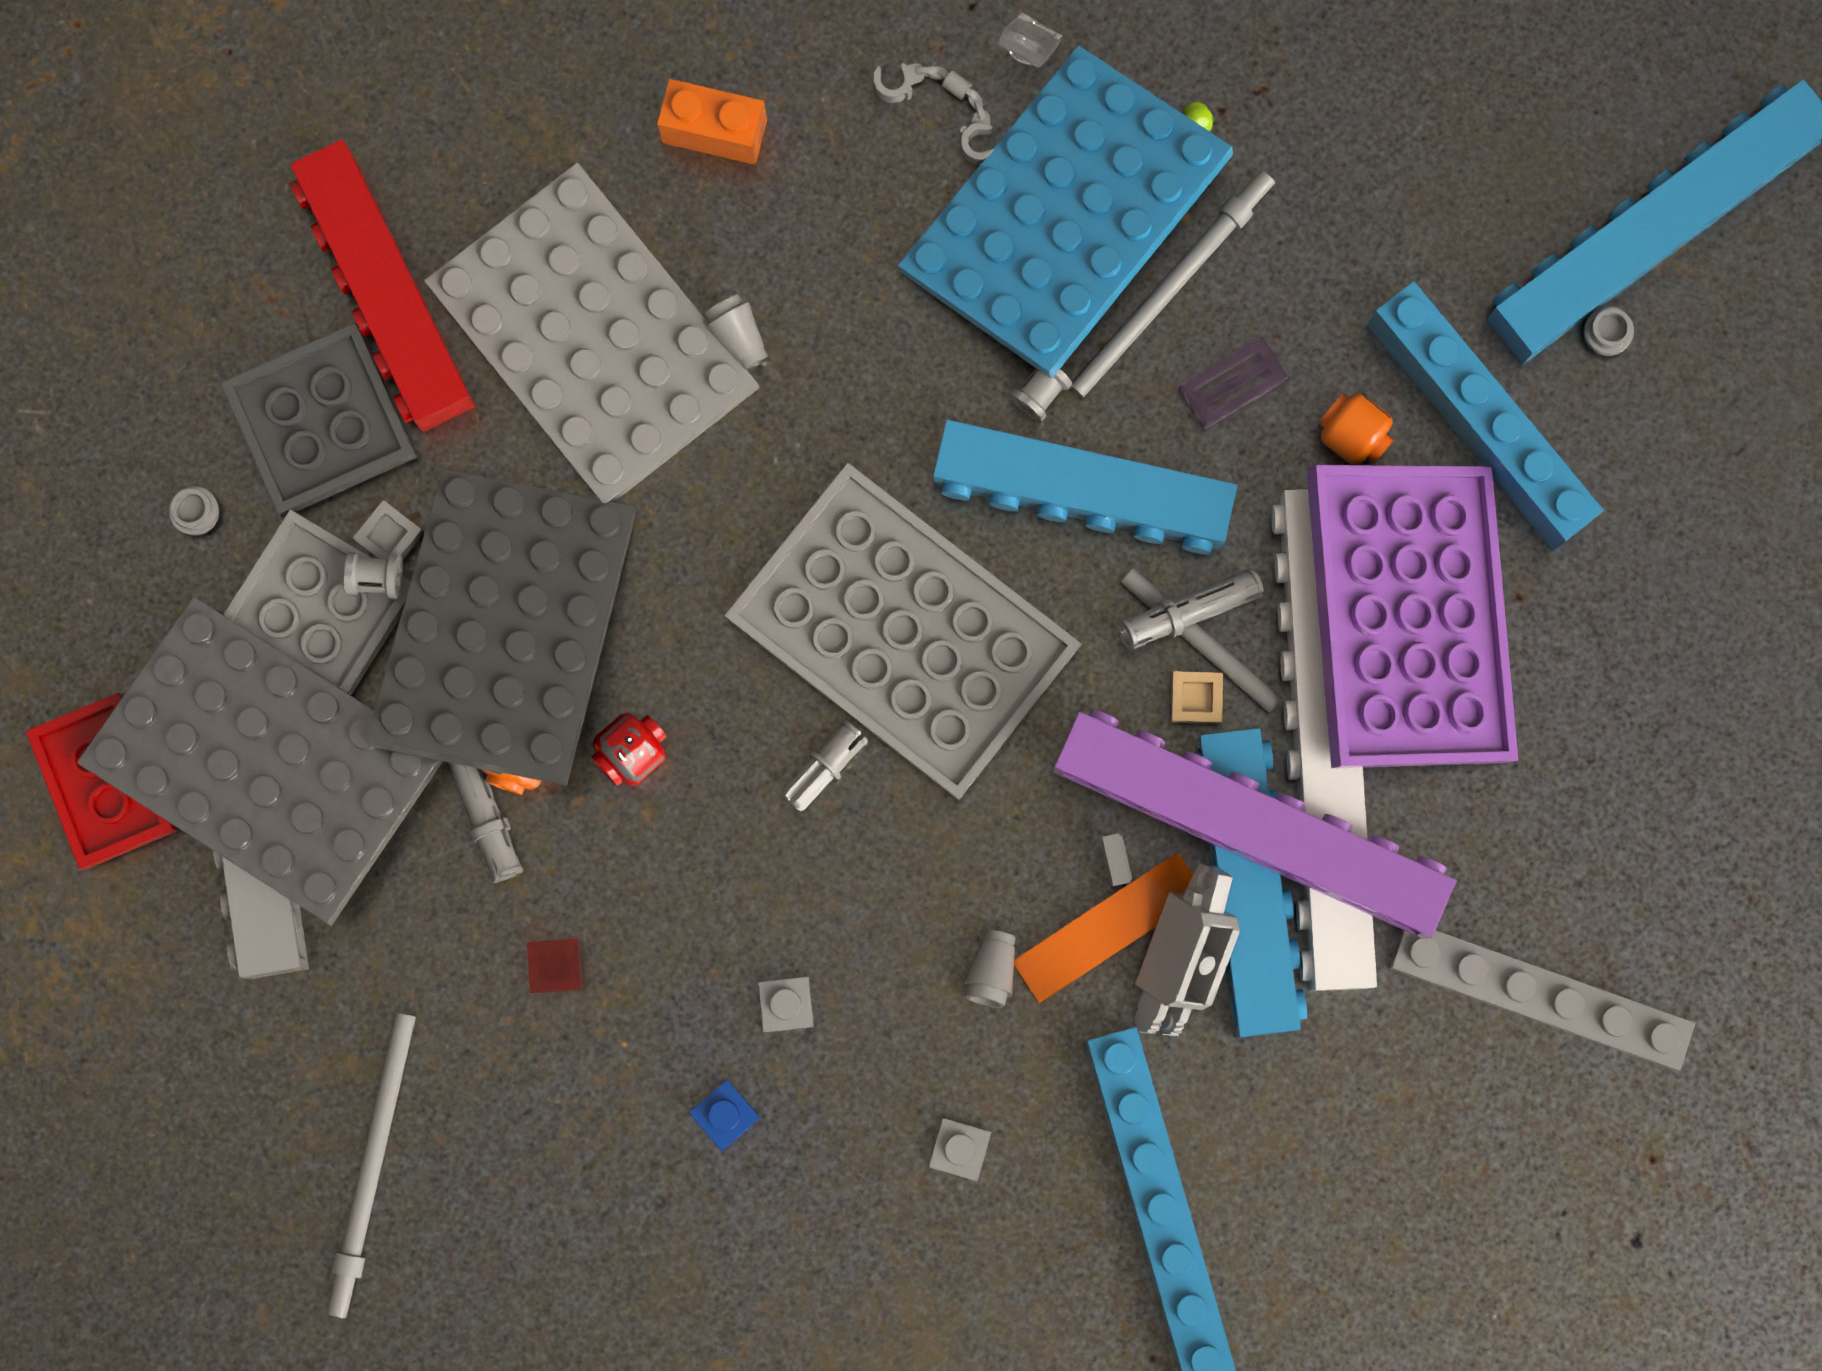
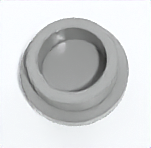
[1584,306,1634,356]
[169,486,219,536]

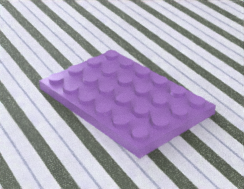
[1307,465,1519,768]

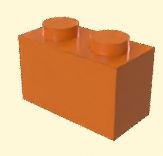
[657,79,767,165]

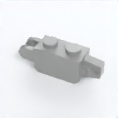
[1134,863,1240,1036]

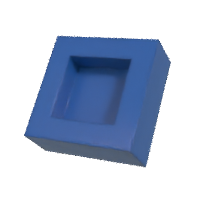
[689,1079,761,1152]

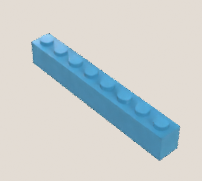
[1486,79,1822,365]
[1084,1027,1236,1371]

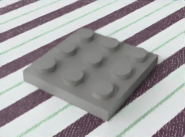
[223,509,411,696]

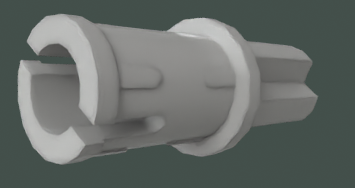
[782,720,868,811]

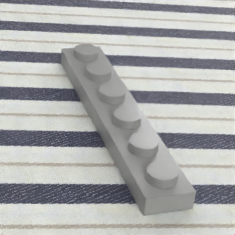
[1389,929,1696,1071]

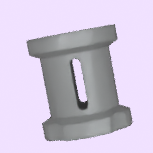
[1008,368,1072,423]
[344,552,403,599]

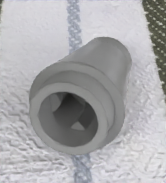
[705,294,768,369]
[963,930,1016,1008]

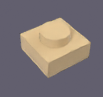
[1171,671,1223,725]

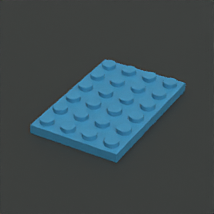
[898,45,1233,379]

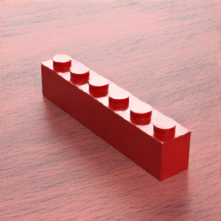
[290,139,476,432]

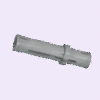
[1118,568,1264,651]
[448,762,524,883]

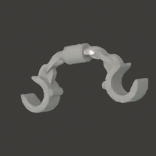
[874,63,994,165]

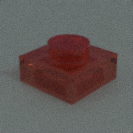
[527,938,583,994]

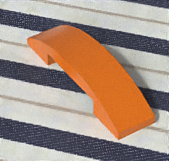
[1014,852,1193,1004]

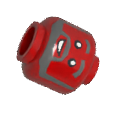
[591,713,667,787]

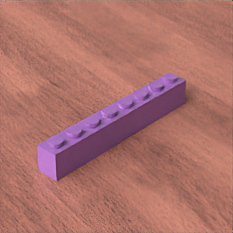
[1053,709,1457,939]

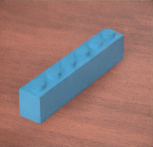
[1367,281,1605,551]
[933,420,1238,555]
[1196,728,1307,1038]

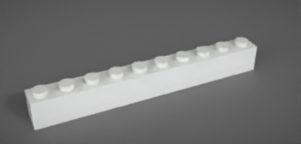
[1271,489,1377,991]

